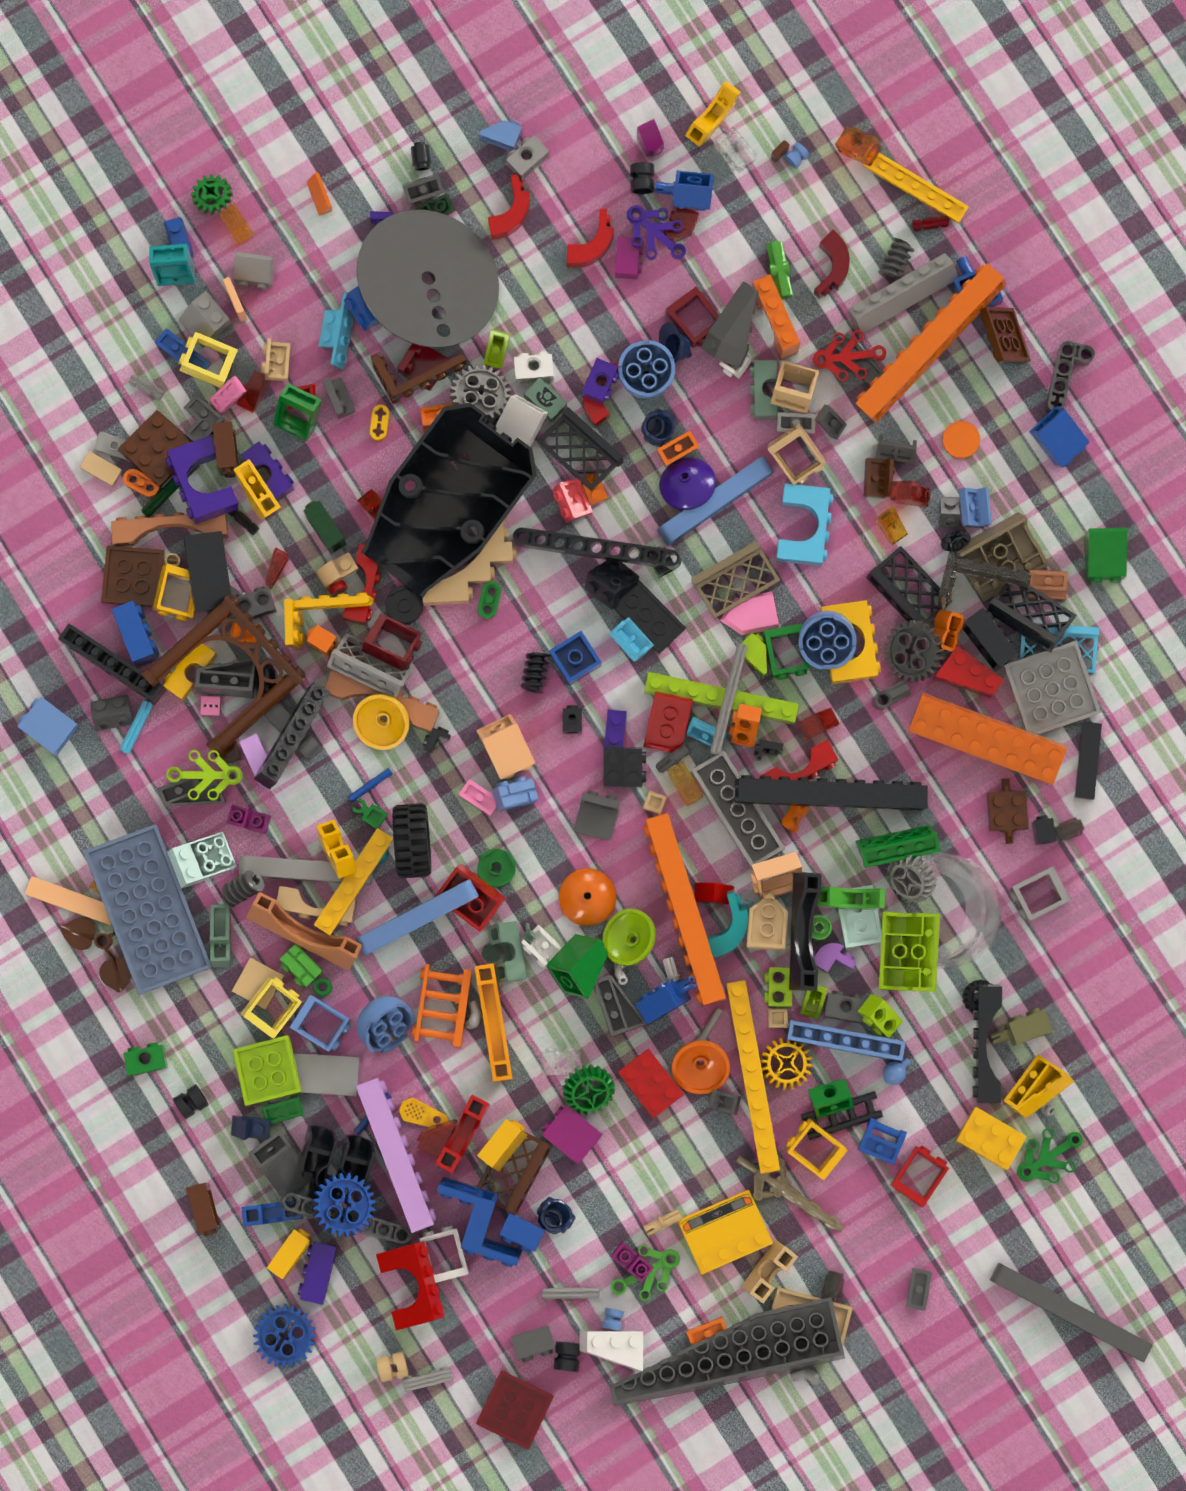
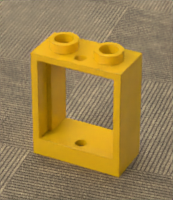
[152,564,194,622]
[785,1118,848,1180]
[267,1228,313,1279]

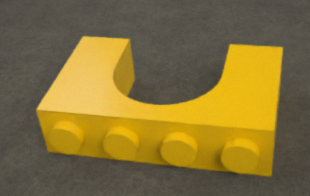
[820,600,881,684]

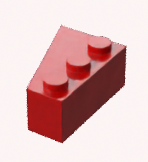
[933,646,1004,698]

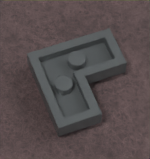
[184,394,225,441]

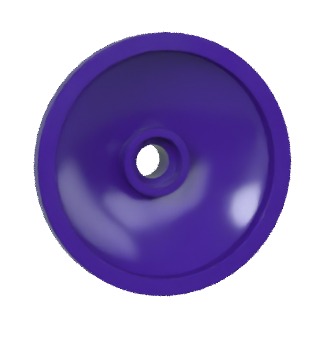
[659,458,716,510]

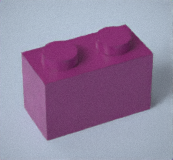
[615,236,643,279]

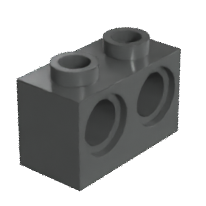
[236,586,277,620]

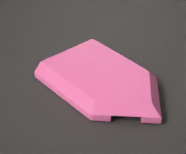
[719,591,779,636]

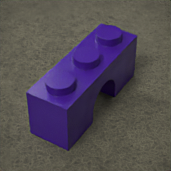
[241,442,294,502]

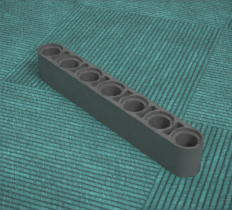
[279,1193,411,1244]

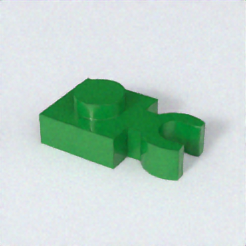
[352,799,388,829]

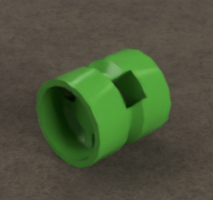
[812,915,832,942]

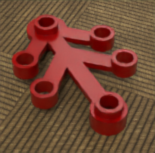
[813,330,887,382]

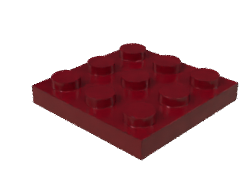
[476,1370,554,1450]

